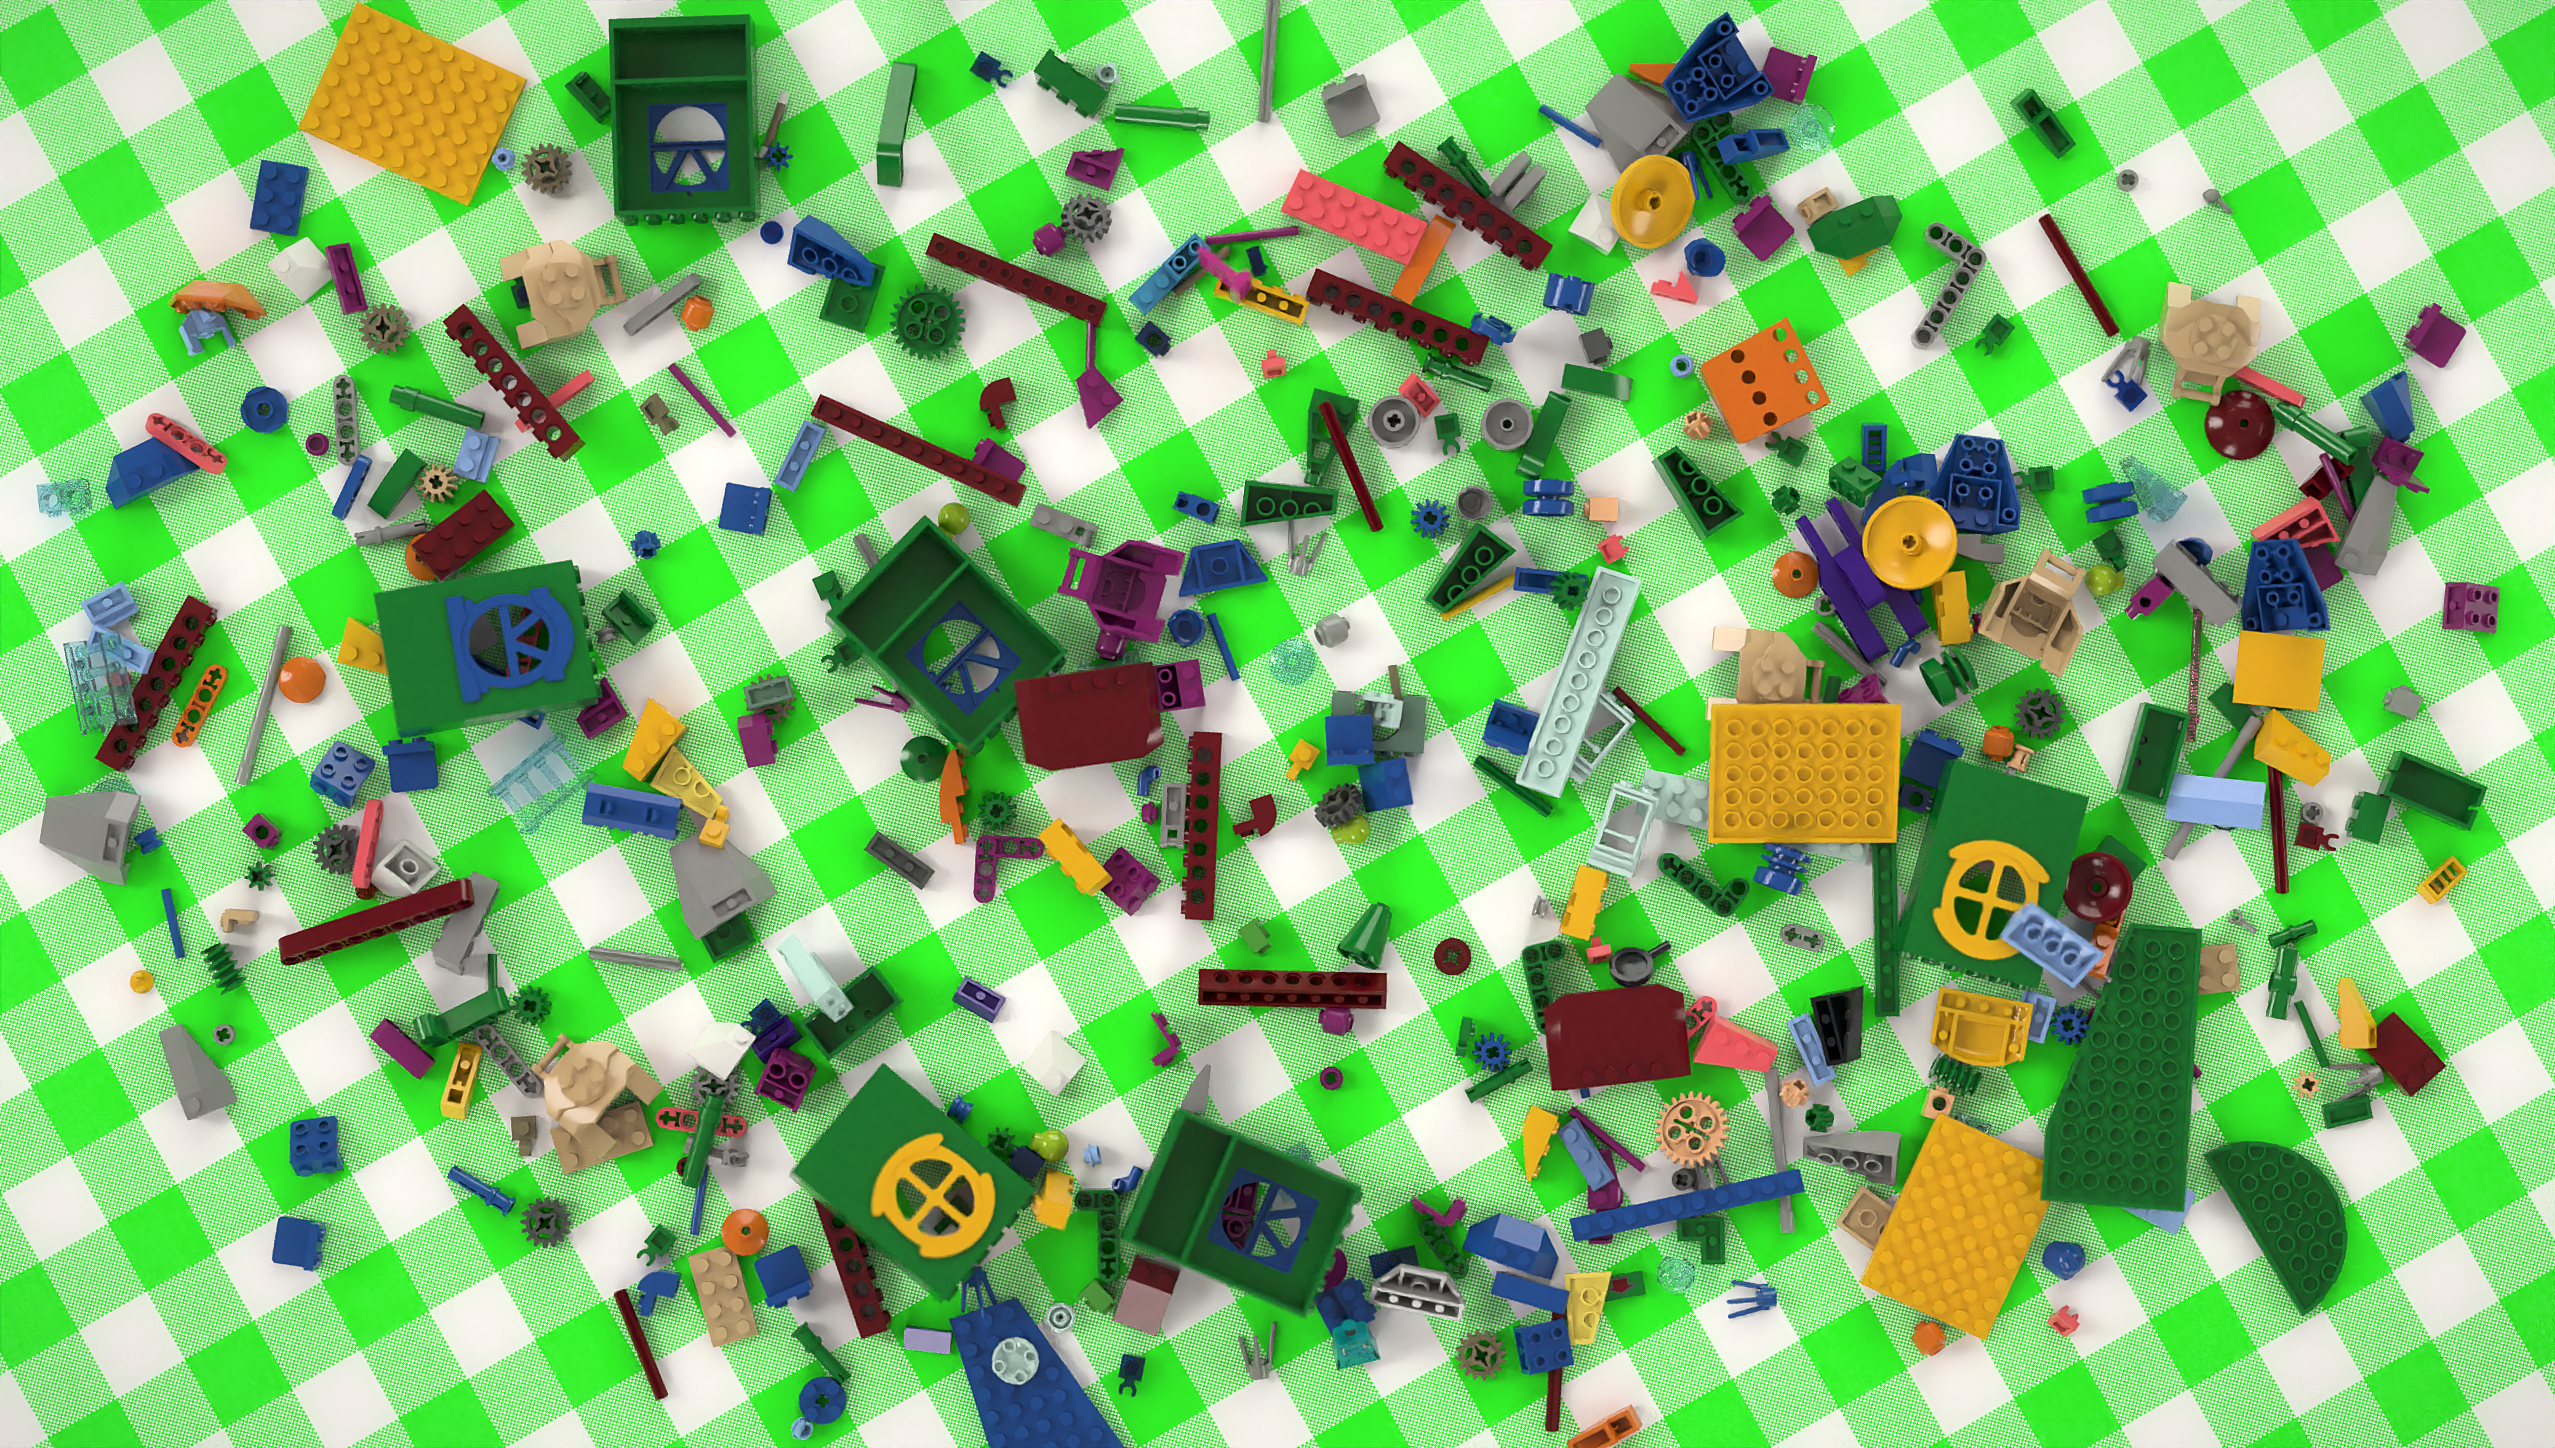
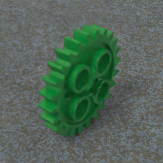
[890,284,966,361]

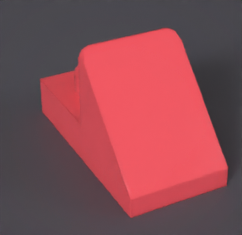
[1650,270,1698,305]
[1397,372,1441,418]

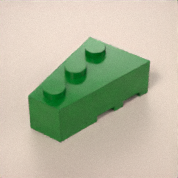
[1033,48,1109,119]

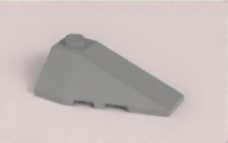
[2333,475,2397,576]
[158,1024,238,1121]
[1803,1130,1901,1186]

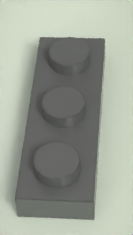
[864,830,935,890]

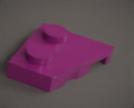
[1065,148,1125,192]
[1075,364,1123,430]
[576,677,629,740]

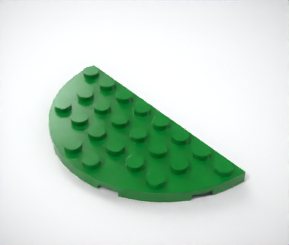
[2203,1141,2348,1316]

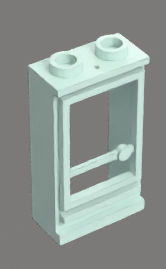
[1569,690,1636,785]
[1587,780,1661,878]
[776,933,854,1022]

